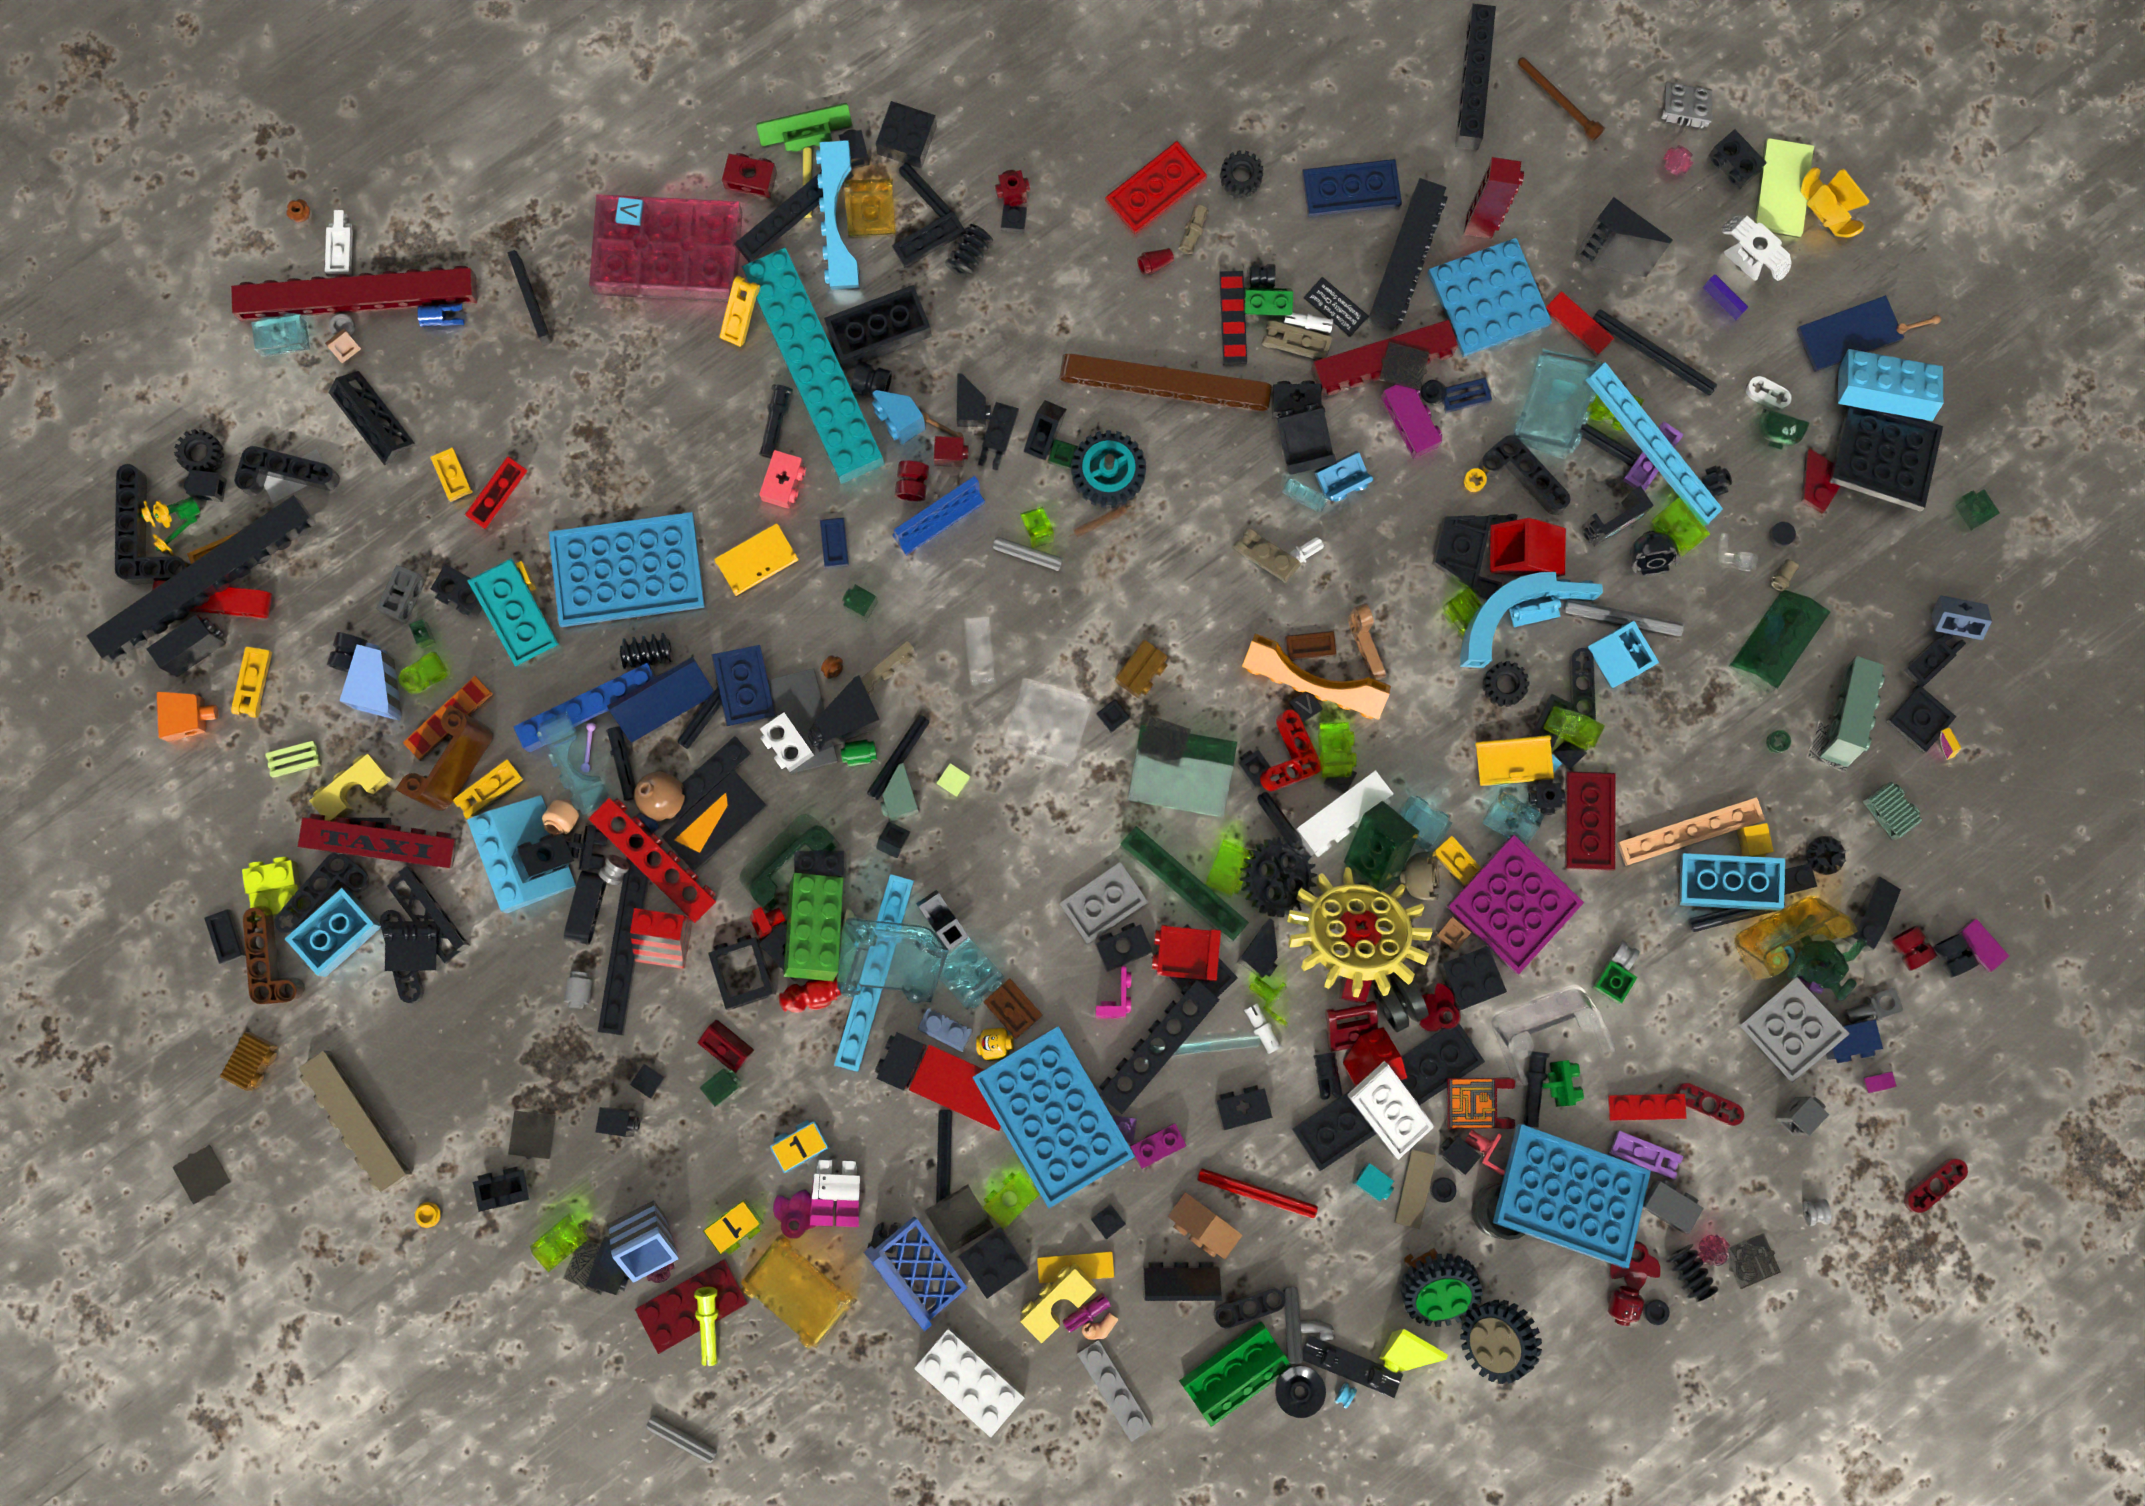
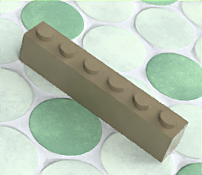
[298,1050,412,1192]

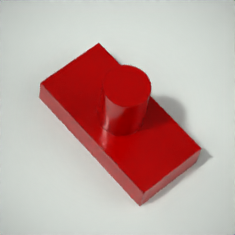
[750,907,785,941]

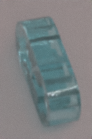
[1282,479,1328,512]

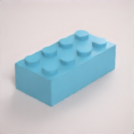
[1838,349,1944,421]
[1679,853,1785,911]

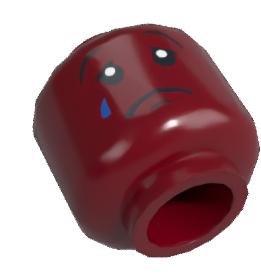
[1608,1286,1644,1326]

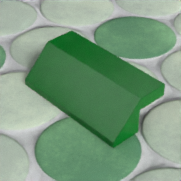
[1179,1321,1293,1427]

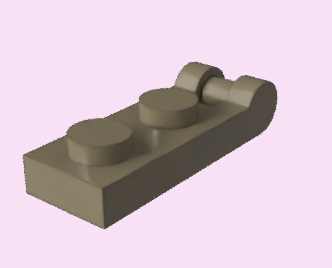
[1262,321,1333,360]
[1233,528,1301,583]
[861,641,915,695]

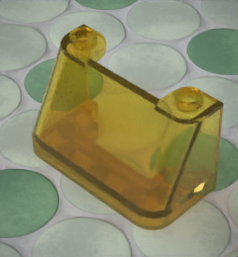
[1734,896,1858,981]
[741,1234,858,1349]

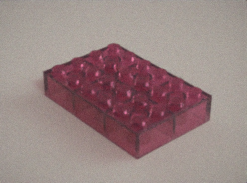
[589,194,743,302]

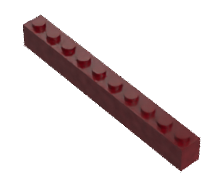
[231,266,477,321]

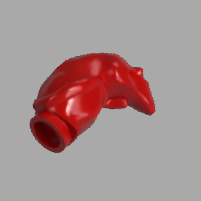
[779,977,841,1013]

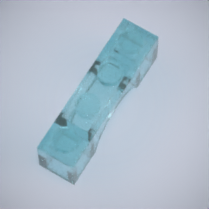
[537,711,610,815]

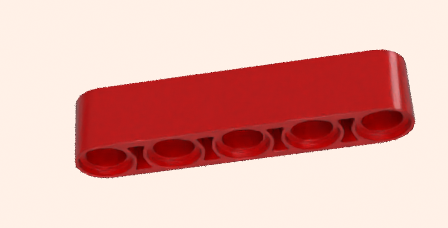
[152,581,272,618]

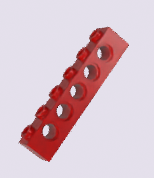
[588,798,717,923]

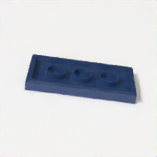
[1302,159,1402,217]
[1797,295,1904,372]
[607,656,714,743]

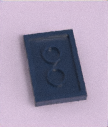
[711,645,775,726]

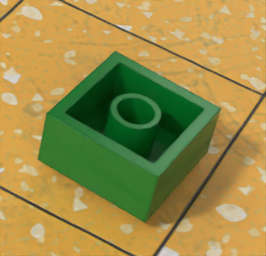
[1592,961,1638,1004]

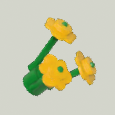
[141,497,200,556]

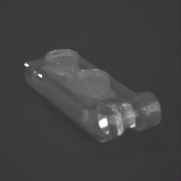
[964,617,995,686]

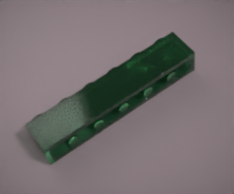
[1119,826,1249,943]

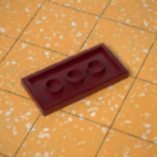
[1565,771,1616,871]

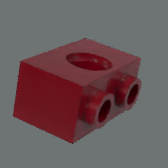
[722,153,777,199]

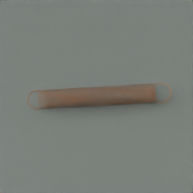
[1069,505,1132,537]

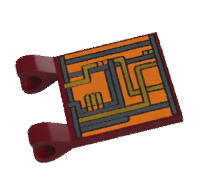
[1447,1077,1515,1129]

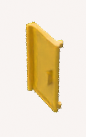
[714,523,799,596]
[1475,735,1554,786]

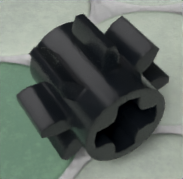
[1701,465,1732,496]

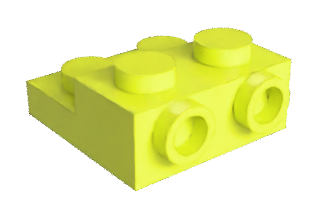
[242,857,304,919]

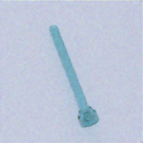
[1143,1037,1261,1064]

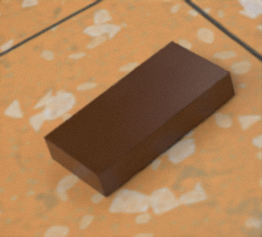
[1285,631,1337,661]

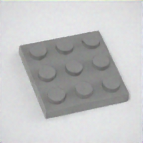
[1740,977,1850,1083]

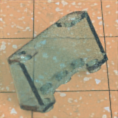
[1512,349,1602,459]

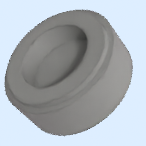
[329,313,355,336]

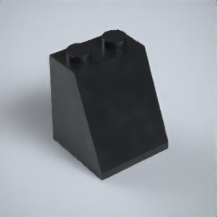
[808,675,880,752]

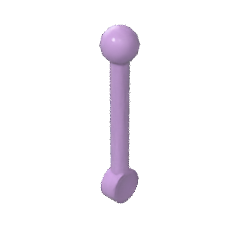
[581,722,596,773]

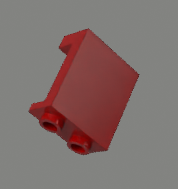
[1152,925,1221,982]

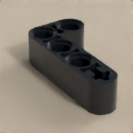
[1478,435,1571,515]
[234,446,340,496]
[274,852,369,935]

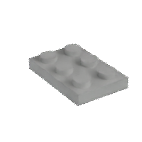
[1059,862,1148,944]

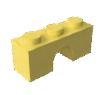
[309,754,392,821]
[1020,1263,1096,1343]

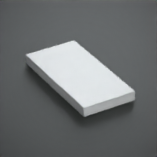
[1347,1061,1435,1160]

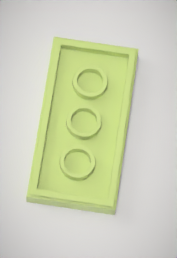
[1755,138,1814,237]

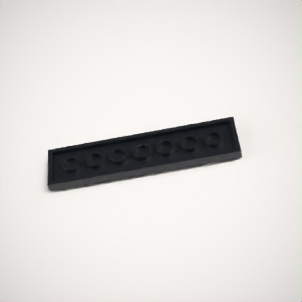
[1292,1023,1485,1171]

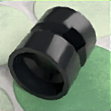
[851,362,892,398]
[327,632,368,672]
[1933,933,1979,978]

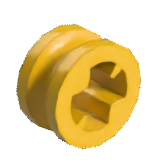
[1464,468,1487,492]

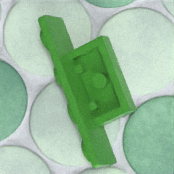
[756,103,852,151]

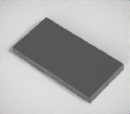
[768,668,838,774]

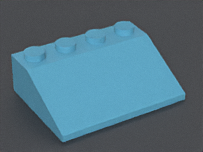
[467,795,576,914]

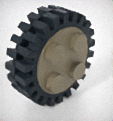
[1460,1299,1542,1384]

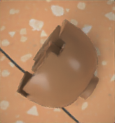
[634,771,685,822]

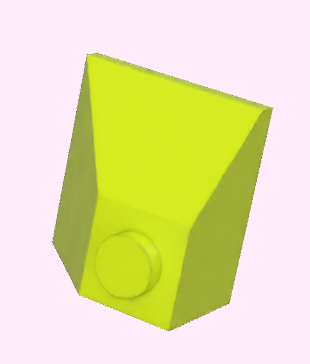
[1379,1329,1448,1373]

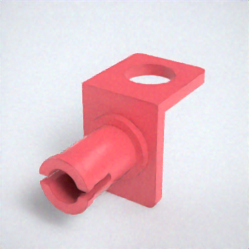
[1465,1129,1505,1177]

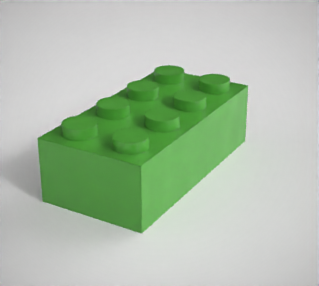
[784,873,843,981]

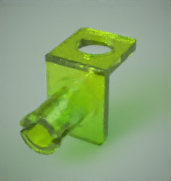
[1249,976,1289,1029]

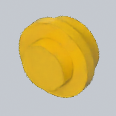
[415,1202,441,1228]

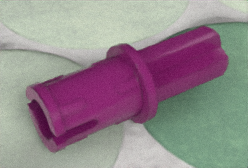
[1062,1292,1111,1332]

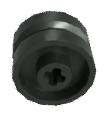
[1371,972,1429,1032]
[1472,1183,1526,1240]

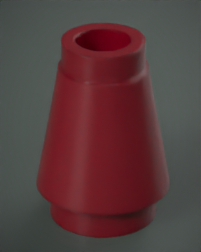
[1137,248,1174,275]

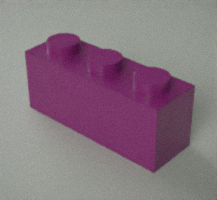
[1381,379,1443,459]

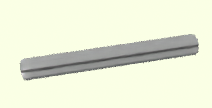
[1565,599,1684,636]

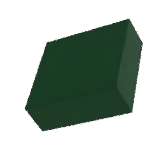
[1048,439,1078,470]

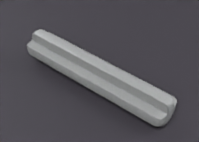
[993,537,1063,570]
[646,1416,717,1463]

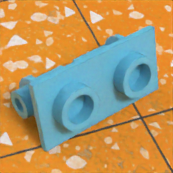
[1509,597,1561,627]

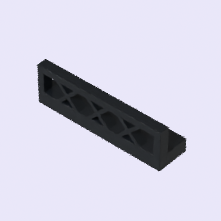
[328,371,415,465]
[387,866,470,964]

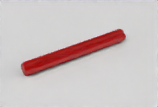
[1197,1168,1318,1218]

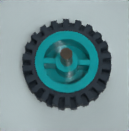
[1071,430,1146,508]

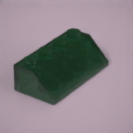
[1729,590,1830,694]

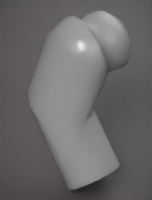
[1300,1320,1334,1341]

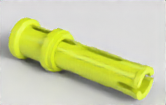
[694,1287,718,1366]

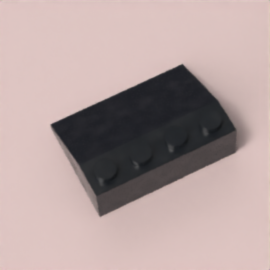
[1576,197,1673,277]

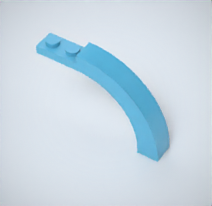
[1460,572,1603,668]

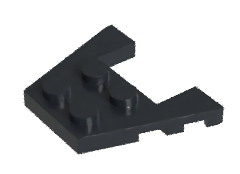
[1432,514,1518,600]

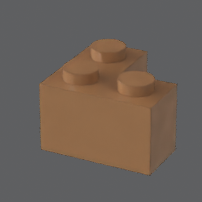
[1168,1192,1243,1260]

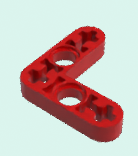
[1260,709,1321,791]

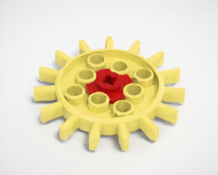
[1287,867,1432,997]

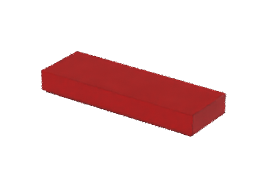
[1546,291,1614,357]

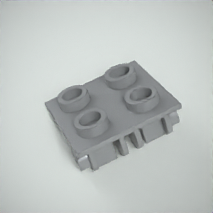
[1661,82,1712,129]

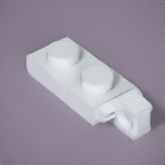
[325,210,353,276]

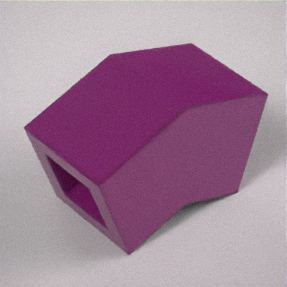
[1864,1072,1897,1093]

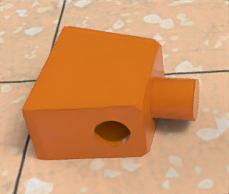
[157,692,219,742]

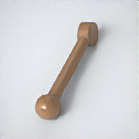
[1897,315,1941,334]
[922,412,963,437]

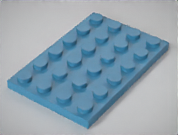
[548,512,705,627]
[972,1026,1135,1208]
[1493,1124,1651,1268]

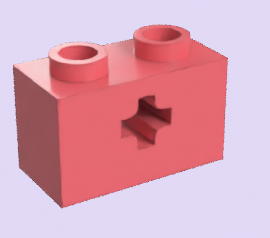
[759,450,806,509]

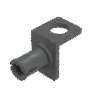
[1846,988,1903,1024]

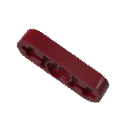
[1673,1083,1744,1126]
[1904,1159,1968,1213]

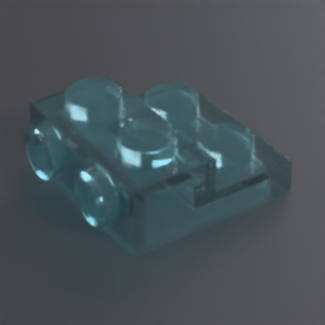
[932,938,1004,1010]

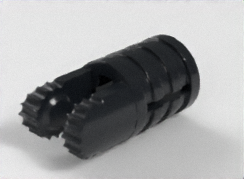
[1313,1052,1343,1100]

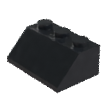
[1143,1262,1222,1301]

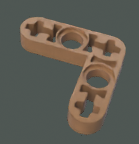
[1348,603,1386,681]

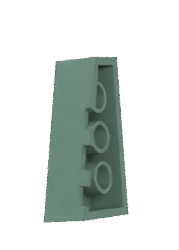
[1819,656,1885,767]

